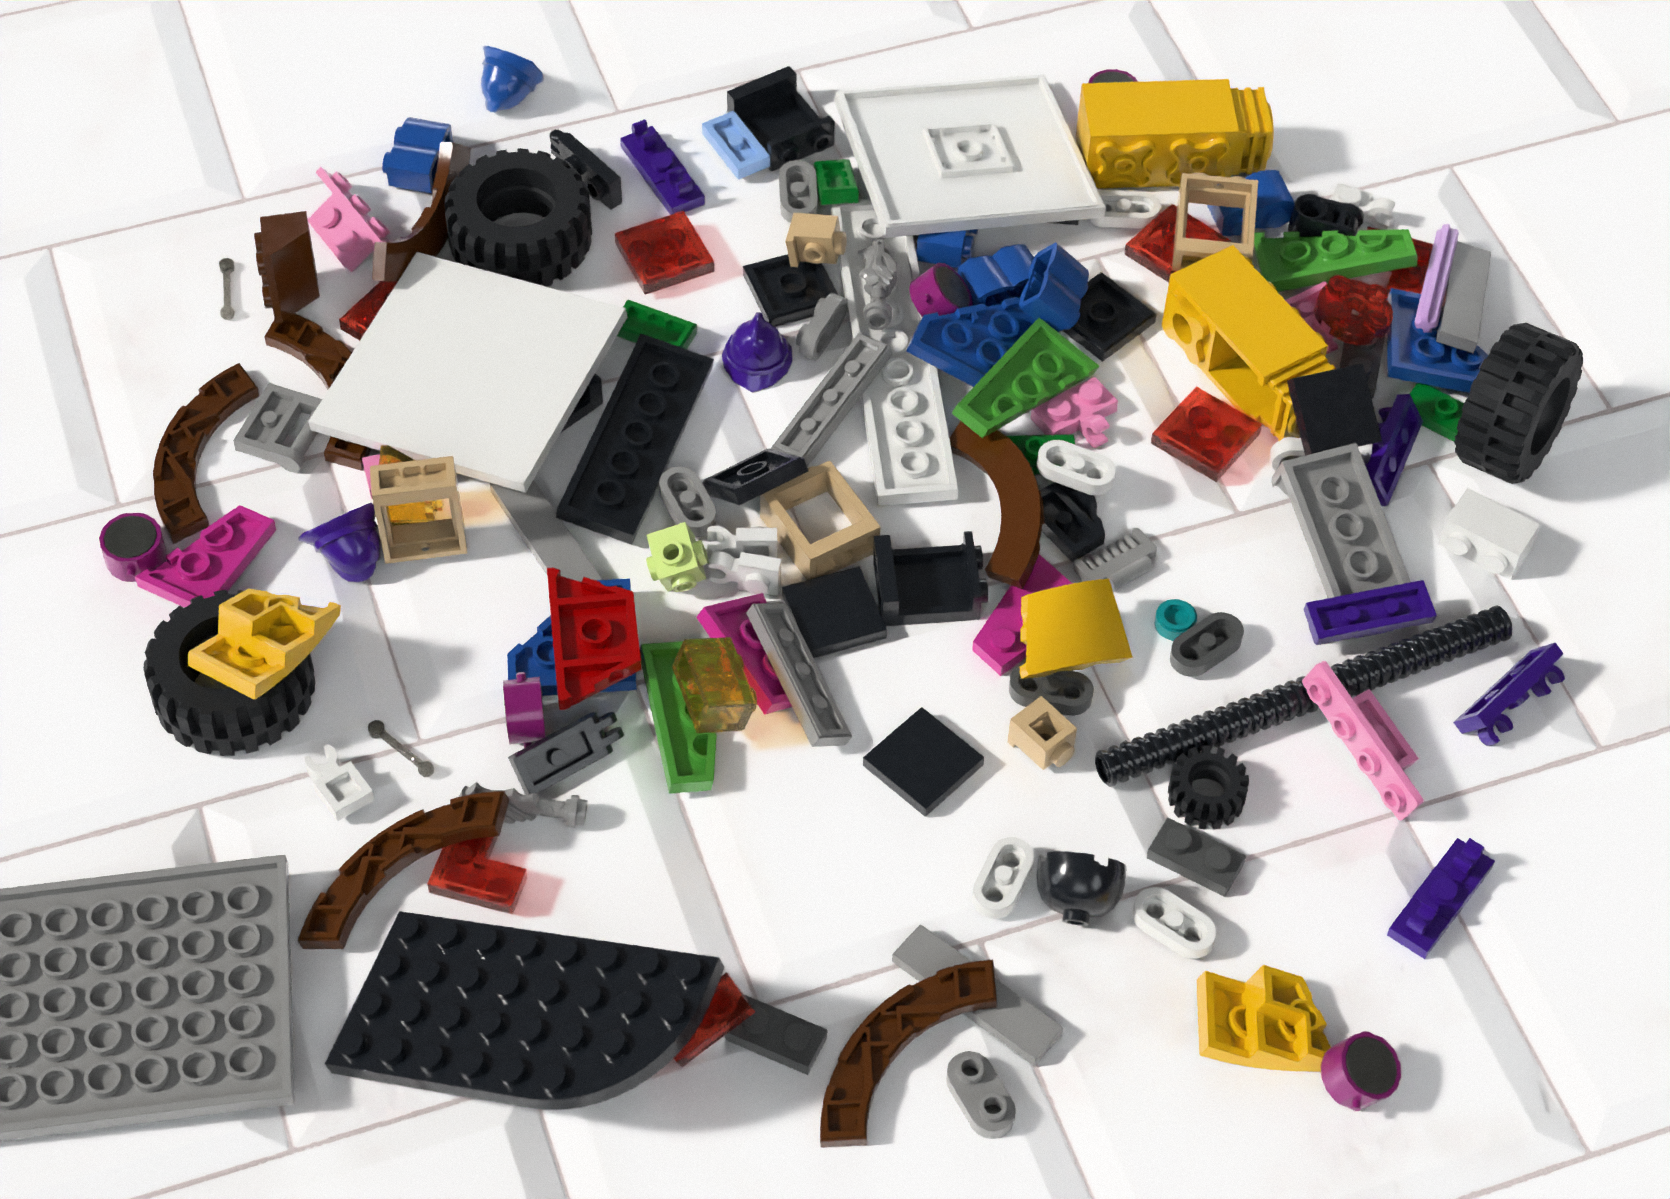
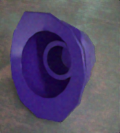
[722,312,793,393]
[298,502,380,582]

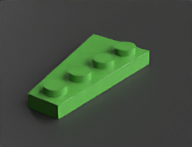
[1254,229,1417,292]
[952,317,1099,438]
[640,639,722,794]

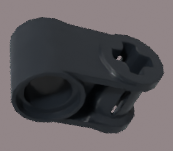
[1288,194,1364,237]

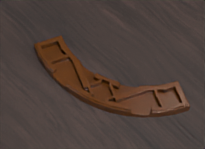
[372,142,471,282]
[264,314,371,471]
[153,363,259,544]
[949,421,1044,589]
[297,791,509,949]
[820,959,997,1148]

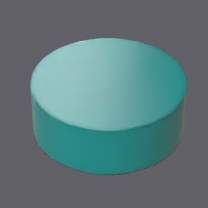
[1154,599,1197,641]

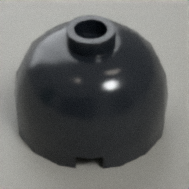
[1036,851,1127,926]

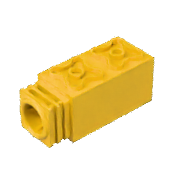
[1075,79,1274,189]
[1162,245,1336,441]

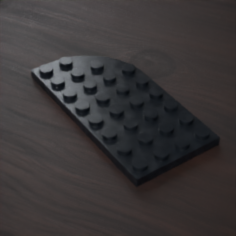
[325,911,725,1110]

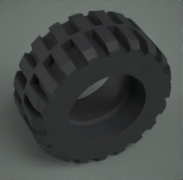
[444,148,592,287]
[1454,322,1584,484]
[143,590,316,756]

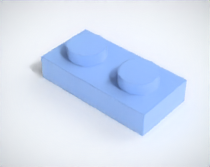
[702,111,770,180]

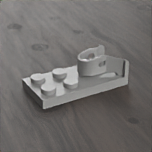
[1271,443,1411,598]

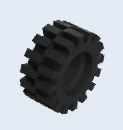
[1167,746,1249,830]

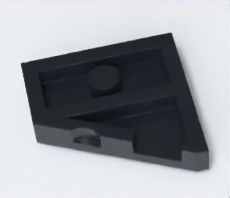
[1040,482,1105,563]

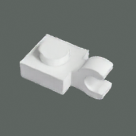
[1329,183,1396,229]
[707,526,777,560]

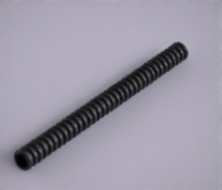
[1095,605,1513,787]

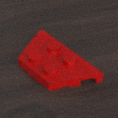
[547,567,641,710]

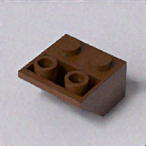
[254,211,320,323]

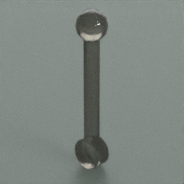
[219,258,235,320]
[367,720,435,777]

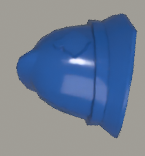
[481,45,544,113]

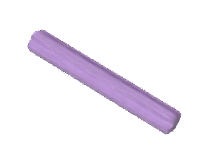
[1414,224,1459,333]

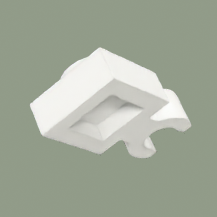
[709,551,782,596]
[304,744,375,822]

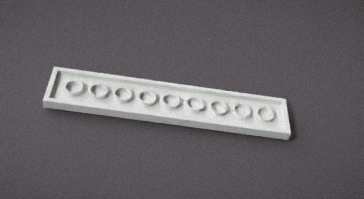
[831,199,959,506]

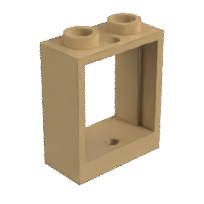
[1172,173,1258,271]
[370,456,467,564]
[760,460,881,580]

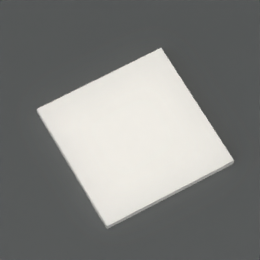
[834,74,1106,238]
[308,252,627,493]

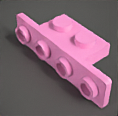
[308,167,393,272]
[1302,661,1424,821]

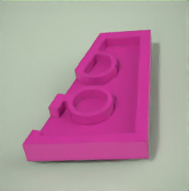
[135,505,276,608]
[972,554,1073,676]
[696,593,792,715]

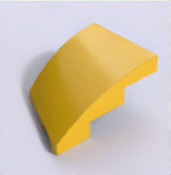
[1019,579,1133,679]
[188,588,341,700]
[1197,964,1331,1072]

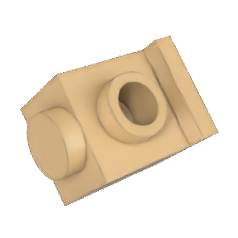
[785,213,847,267]
[1007,696,1077,770]

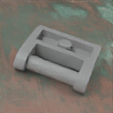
[233,383,322,473]

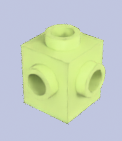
[646,522,709,592]

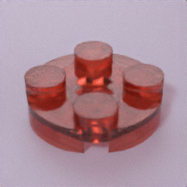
[1314,275,1393,345]

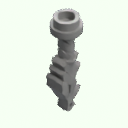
[858,239,897,330]
[459,782,588,828]

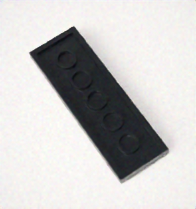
[556,333,714,545]

